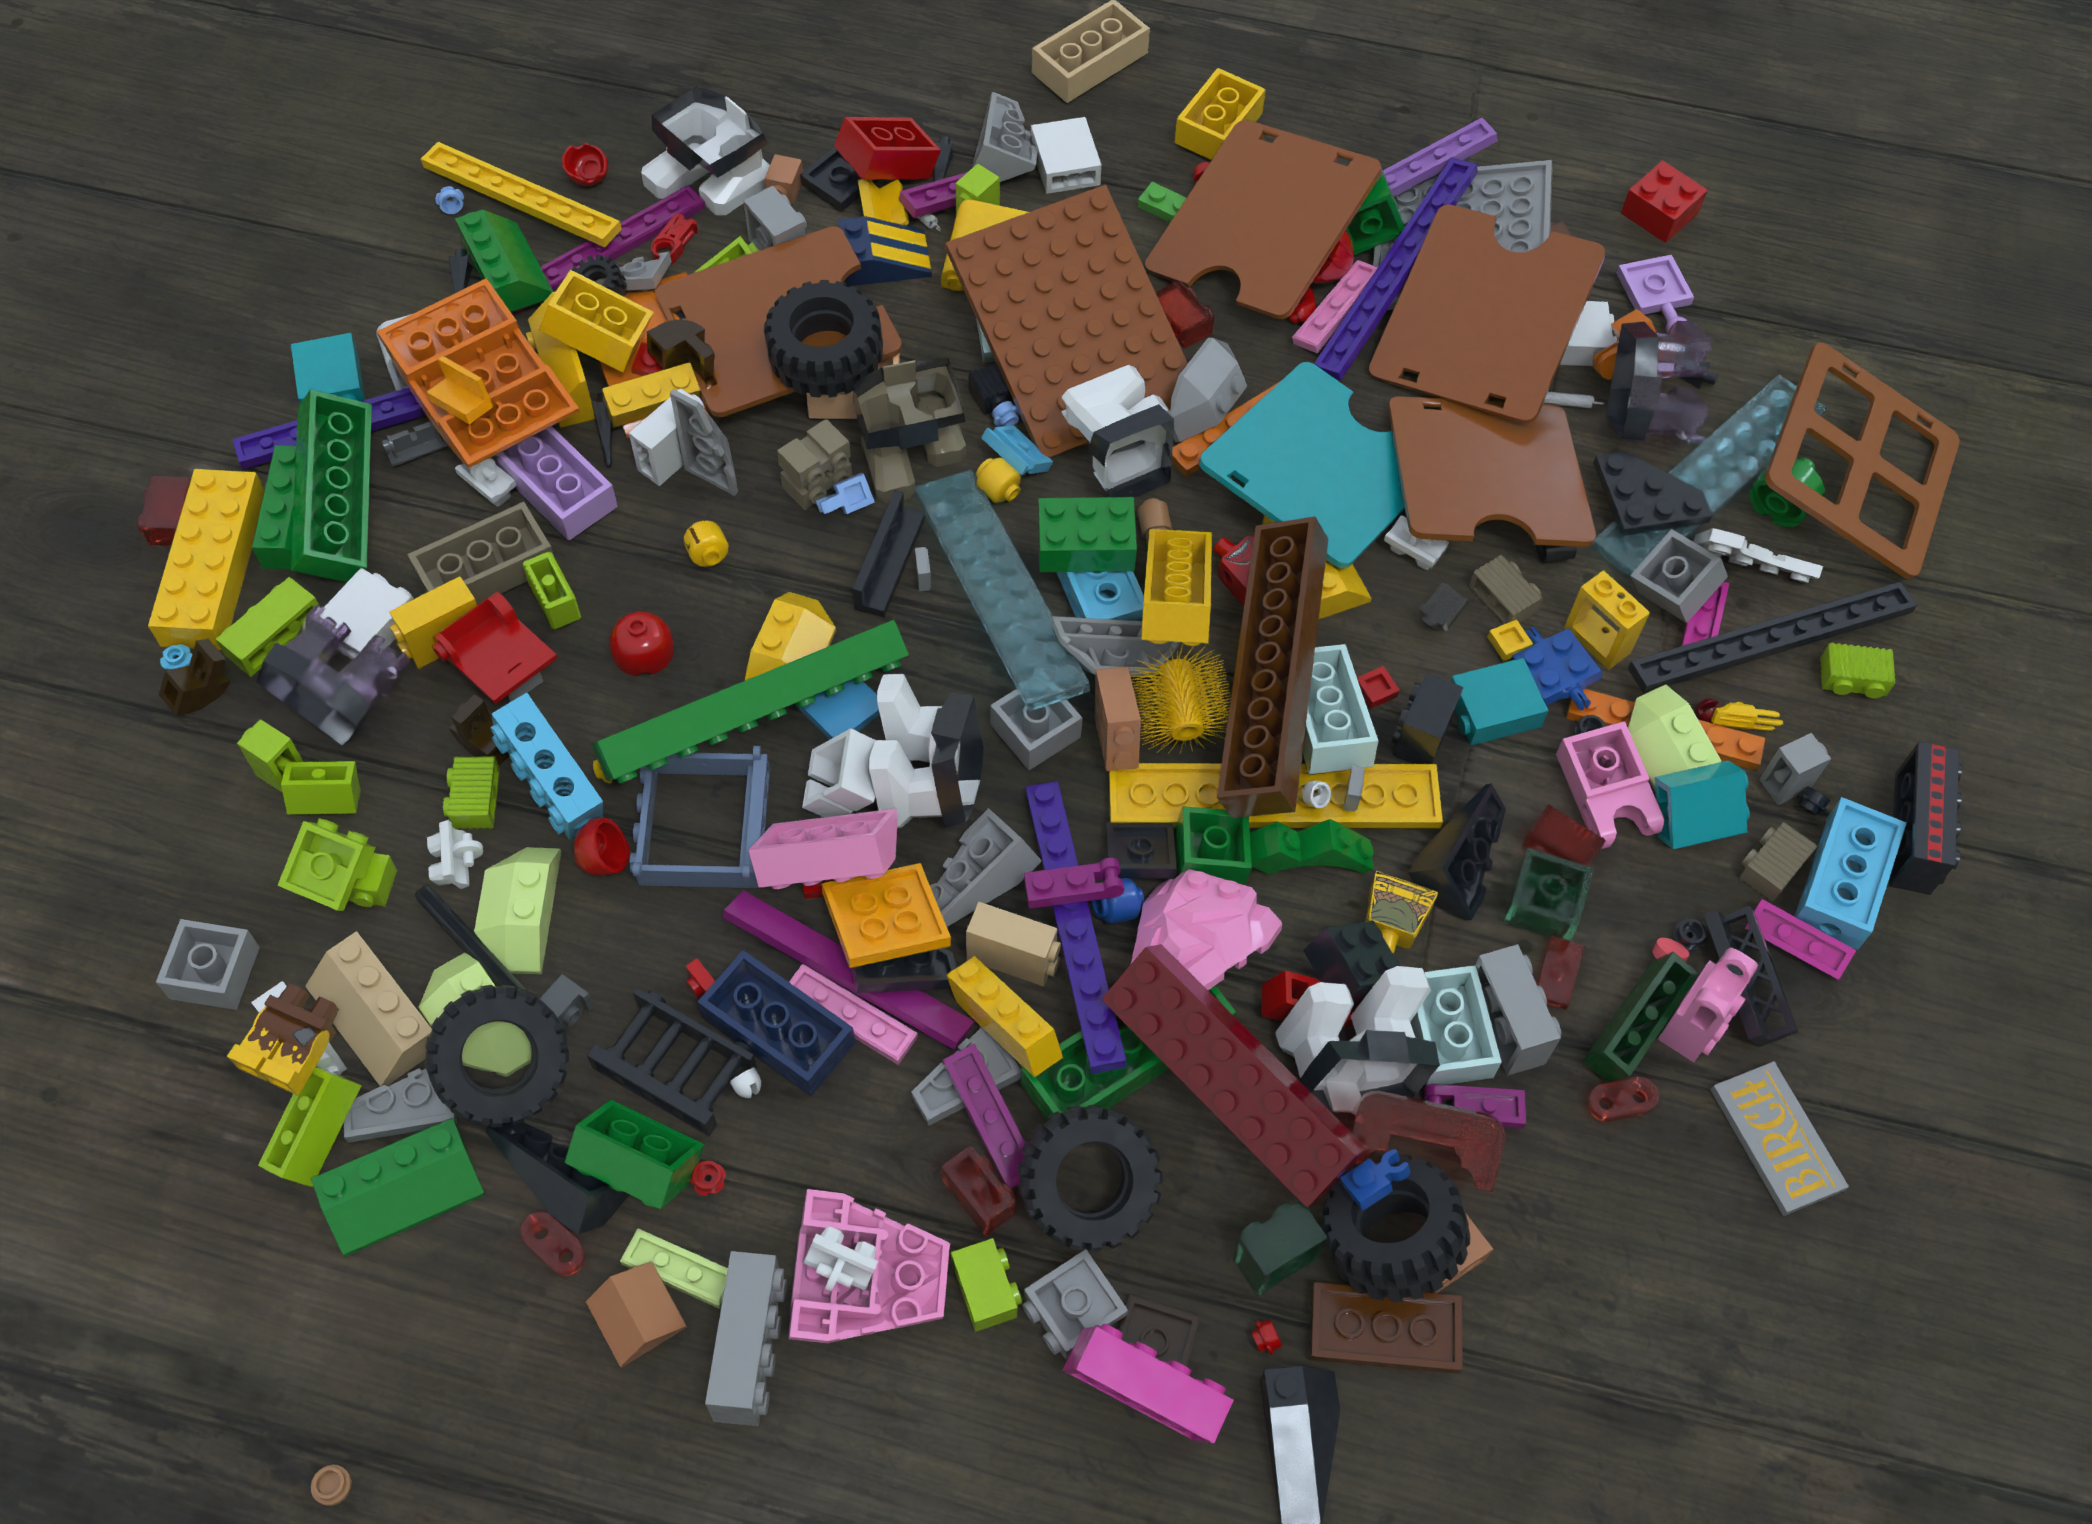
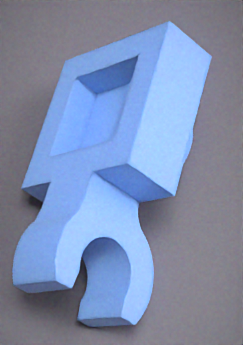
[816,473,874,514]

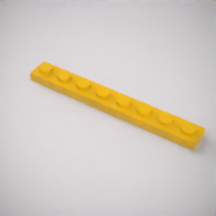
[421,142,622,247]

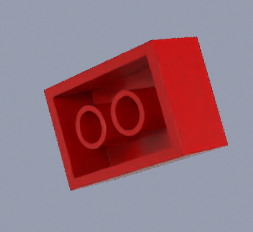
[834,117,941,181]

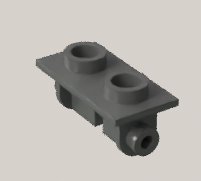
[382,421,448,467]

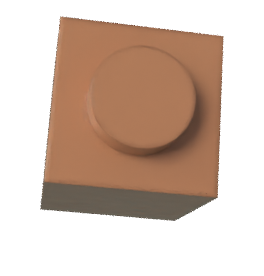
[764,154,803,204]

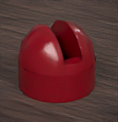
[1694,698,1721,724]

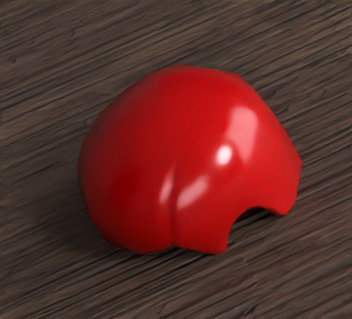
[562,142,609,187]

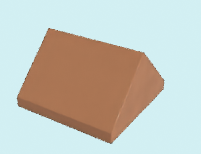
[586,1262,687,1368]

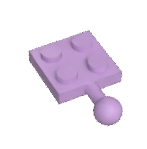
[1616,255,1694,340]

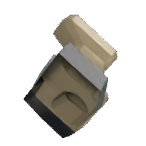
[853,357,966,503]

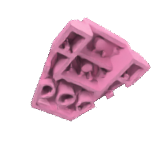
[1131,869,1282,990]
[789,1189,950,1343]

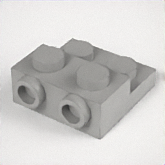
[1022,1249,1128,1360]

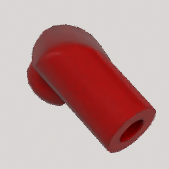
[1289,288,1316,324]

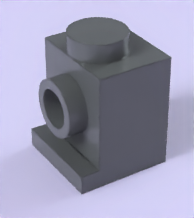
[540,974,594,1030]

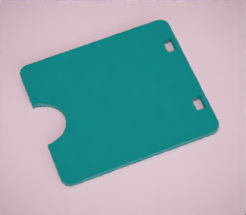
[1199,362,1405,568]

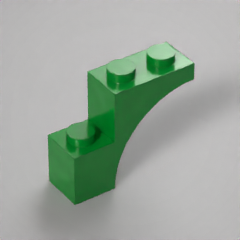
[1250,819,1374,875]

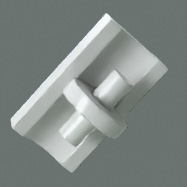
[455,457,517,506]
[1384,515,1449,570]
[427,820,483,889]
[804,1226,878,1292]

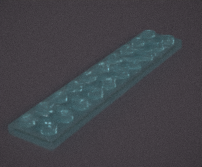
[1591,374,1827,579]
[915,469,1090,712]

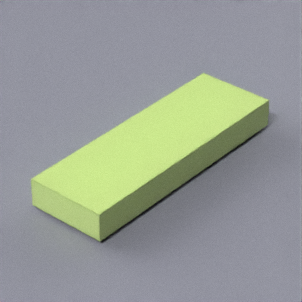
[620,1229,728,1309]

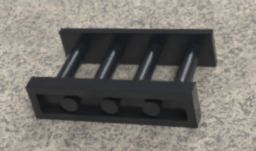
[587,988,757,1137]

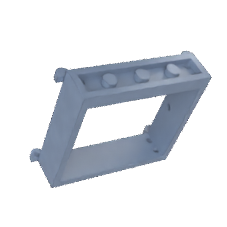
[630,746,770,888]

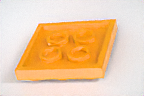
[822,863,951,968]

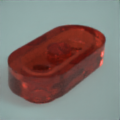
[1587,1077,1659,1122]
[520,1212,586,1276]

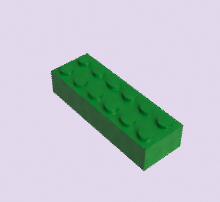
[291,389,372,582]
[1021,985,1236,1121]

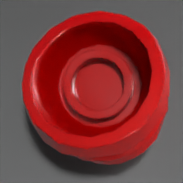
[574,817,630,876]

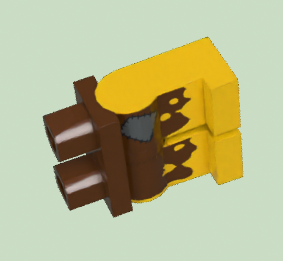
[227,983,339,1096]

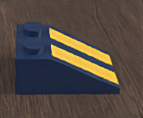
[838,216,932,286]

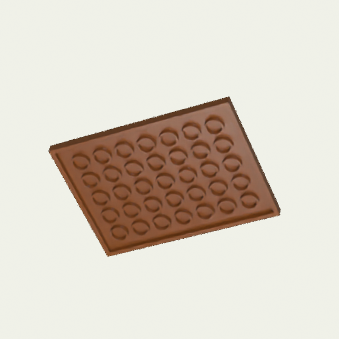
[944,185,1188,459]

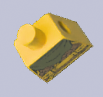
[1365,871,1438,954]

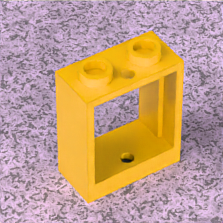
[1564,570,1650,670]

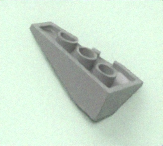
[972,92,1038,182]
[670,389,738,496]
[930,808,1042,927]

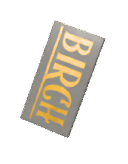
[1710,1061,1849,1216]

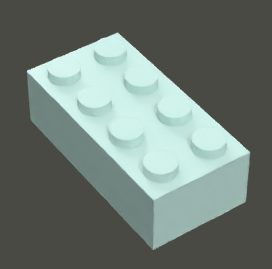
[1302,644,1378,774]

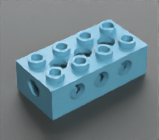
[1057,571,1144,621]
[490,693,603,840]
[1795,797,1906,950]

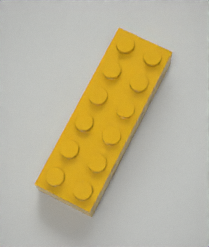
[148,469,265,650]
[1141,529,1212,646]

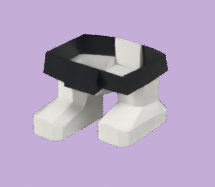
[641,86,770,215]
[1062,365,1174,497]
[869,674,984,828]
[1275,966,1440,1113]

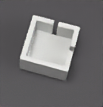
[802,728,876,817]

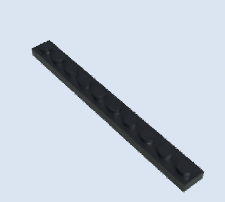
[1628,582,1917,693]

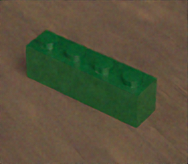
[1583,951,1699,1084]

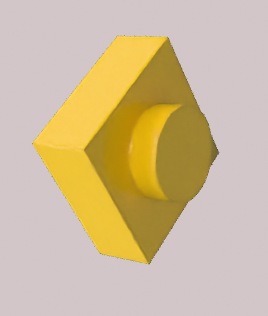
[1487,619,1533,662]

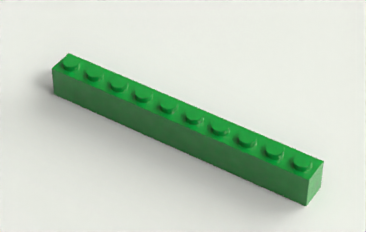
[591,620,909,784]

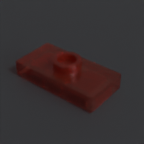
[1537,935,1585,1010]

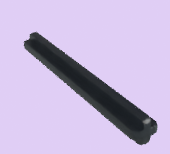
[415,885,527,991]

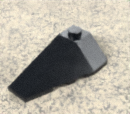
[1408,783,1506,920]
[486,1122,630,1235]
[1259,1366,1340,1524]

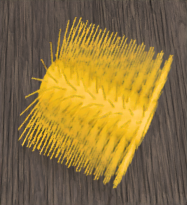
[1131,644,1231,754]

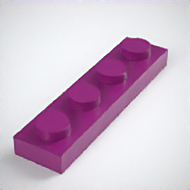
[942,1044,1025,1190]

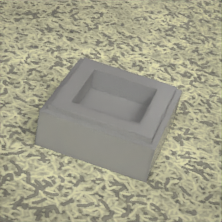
[915,547,931,591]
[1343,765,1365,812]

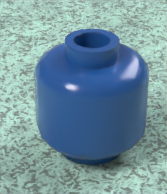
[1091,878,1144,924]

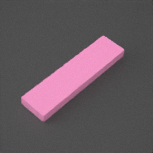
[1292,260,1378,353]
[789,964,918,1065]

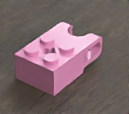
[1556,721,1664,849]
[1658,948,1758,1062]

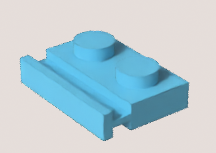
[982,425,1053,475]

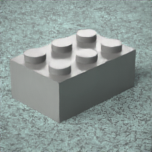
[1475,944,1561,1076]

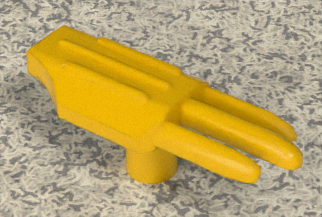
[1711,702,1783,731]

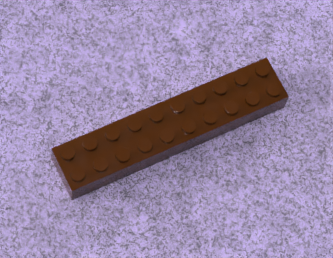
[1217,516,1328,818]

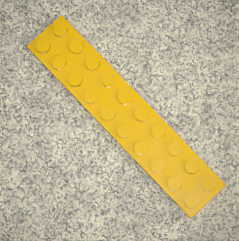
[1109,763,1443,828]

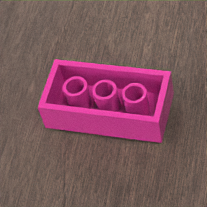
[1062,1324,1234,1444]

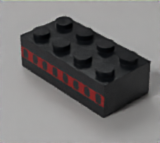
[1890,742,1963,895]

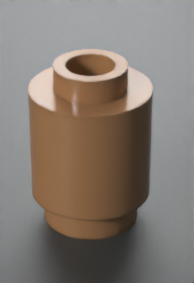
[1137,498,1172,544]

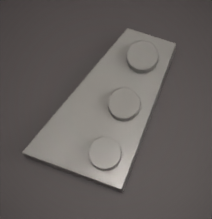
[595,251,672,292]
[911,1026,1021,1126]
[344,1068,457,1143]

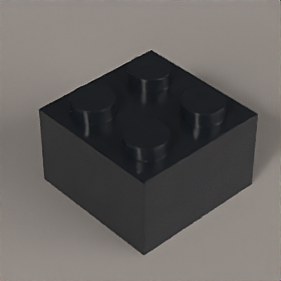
[1392,673,1464,764]
[1303,921,1400,1006]

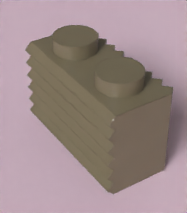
[1469,555,1543,625]
[1739,822,1818,902]

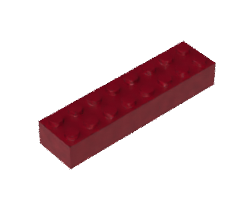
[1102,944,1368,1208]

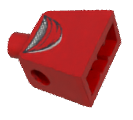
[1213,536,1254,606]

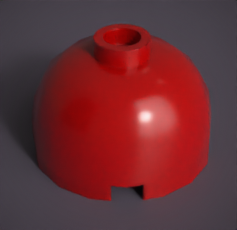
[609,611,674,676]

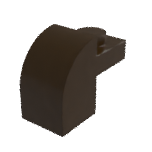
[647,320,715,379]
[159,639,230,716]
[449,694,509,766]

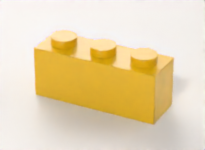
[602,362,700,428]

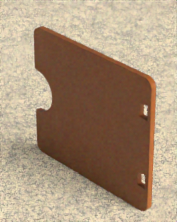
[1145,120,1382,319]
[1369,205,1605,423]
[655,226,902,417]
[1388,396,1596,547]

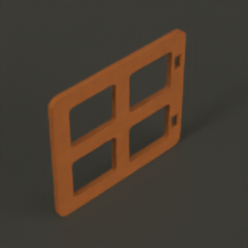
[1765,342,1960,579]

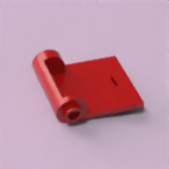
[431,591,558,704]

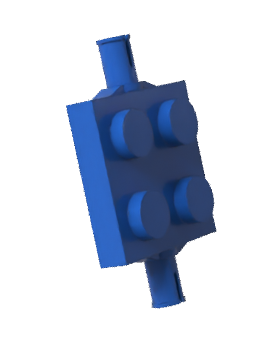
[1512,627,1602,710]

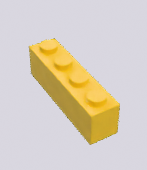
[947,956,1063,1078]

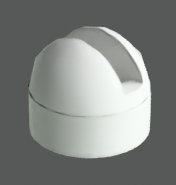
[1302,781,1331,808]
[730,1068,761,1098]

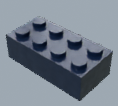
[698,950,855,1096]

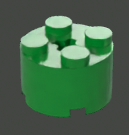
[1749,458,1825,527]

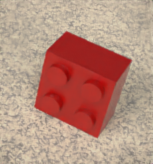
[1621,160,1708,243]

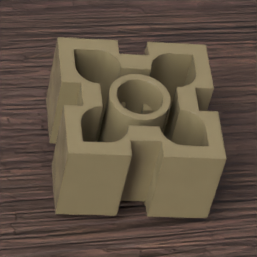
[777,419,852,510]

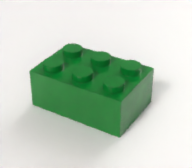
[1038,497,1137,572]
[565,1100,705,1210]

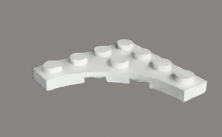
[1693,528,1823,583]

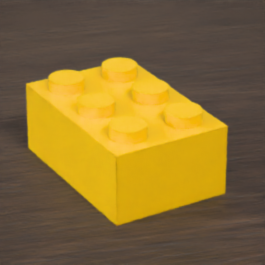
[1174,68,1266,160]
[539,270,654,372]

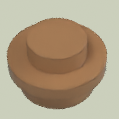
[311,1465,352,1506]

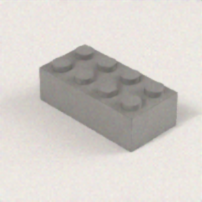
[705,1251,787,1426]

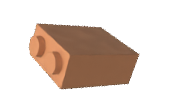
[1094,667,1141,771]

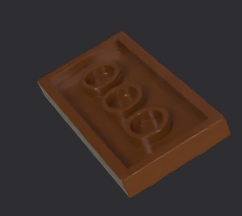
[1310,1282,1463,1374]

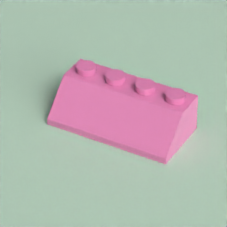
[748,809,898,889]

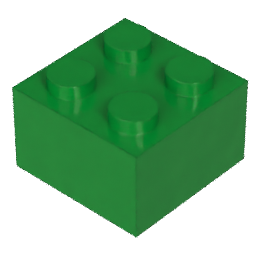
[1346,171,1405,255]
[1175,806,1252,885]

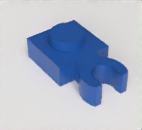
[1340,1149,1411,1211]

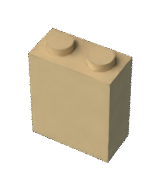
[966,902,1061,986]

